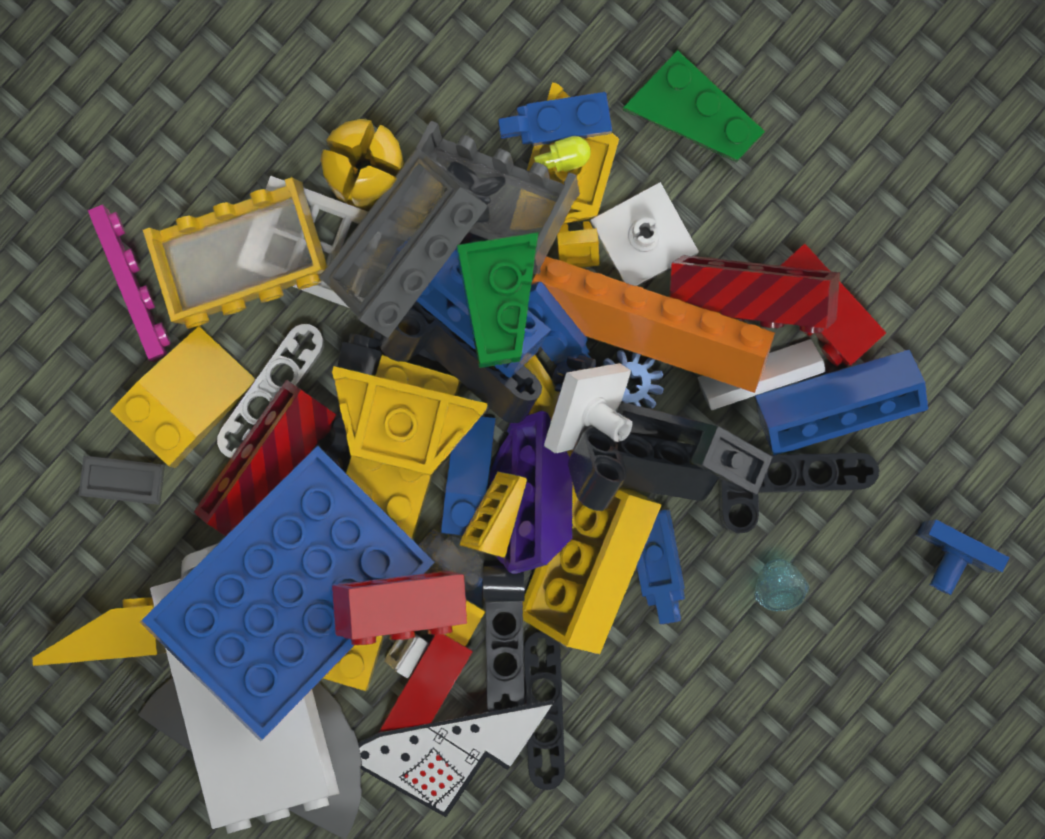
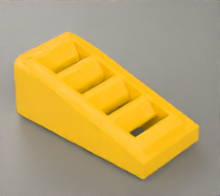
[459,472,527,558]

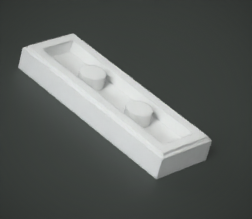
[698,339,825,410]

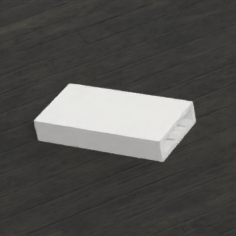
[150,578,340,834]

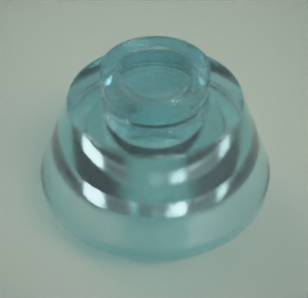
[754,559,809,611]

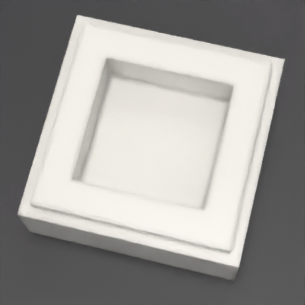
[384,633,429,678]

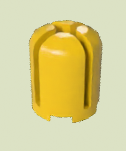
[320,119,404,212]

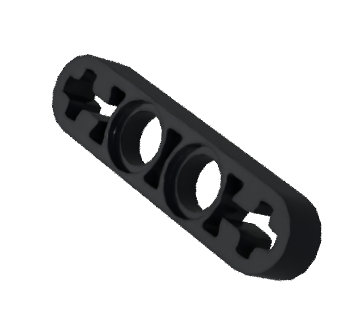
[524,631,565,790]

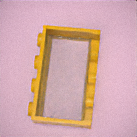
[143,177,327,328]

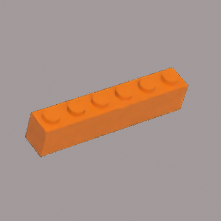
[532,256,775,393]

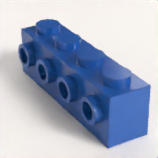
[390,243,551,379]
[755,350,928,455]

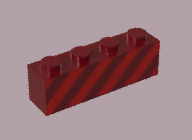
[670,255,840,333]
[194,380,336,536]

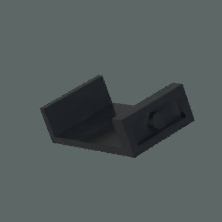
[618,402,773,495]

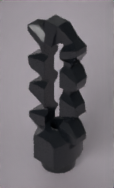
[327,333,383,471]

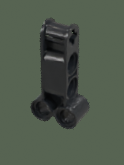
[483,560,525,712]

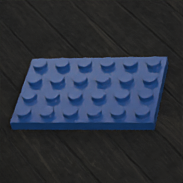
[140,446,435,741]

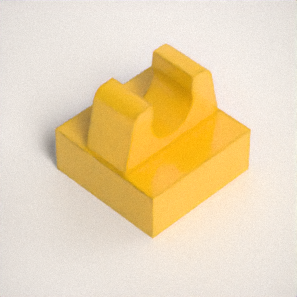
[557,221,600,268]

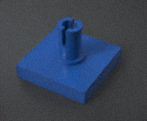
[916,520,1010,595]

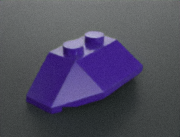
[489,411,573,574]

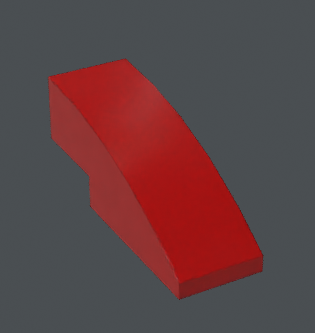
[379,634,473,733]

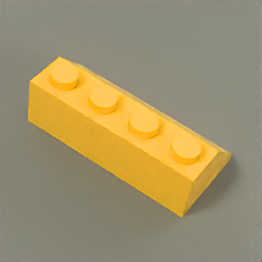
[523,486,661,654]

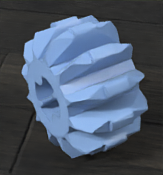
[603,350,664,409]

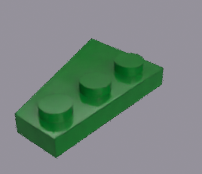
[623,50,765,163]
[456,232,539,368]

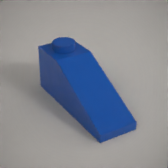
[441,417,496,536]

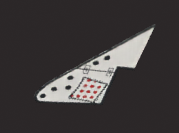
[358,700,554,817]

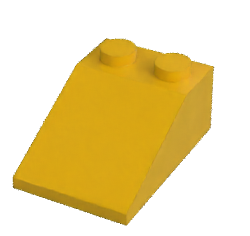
[110,326,256,468]
[32,597,166,666]

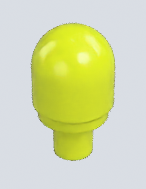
[534,136,591,172]

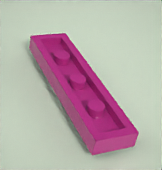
[88,204,171,362]

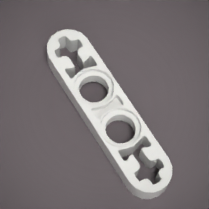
[217,324,324,458]

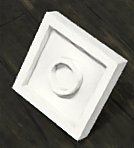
[590,182,699,286]
[544,363,632,453]

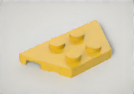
[510,82,619,233]
[332,366,488,475]

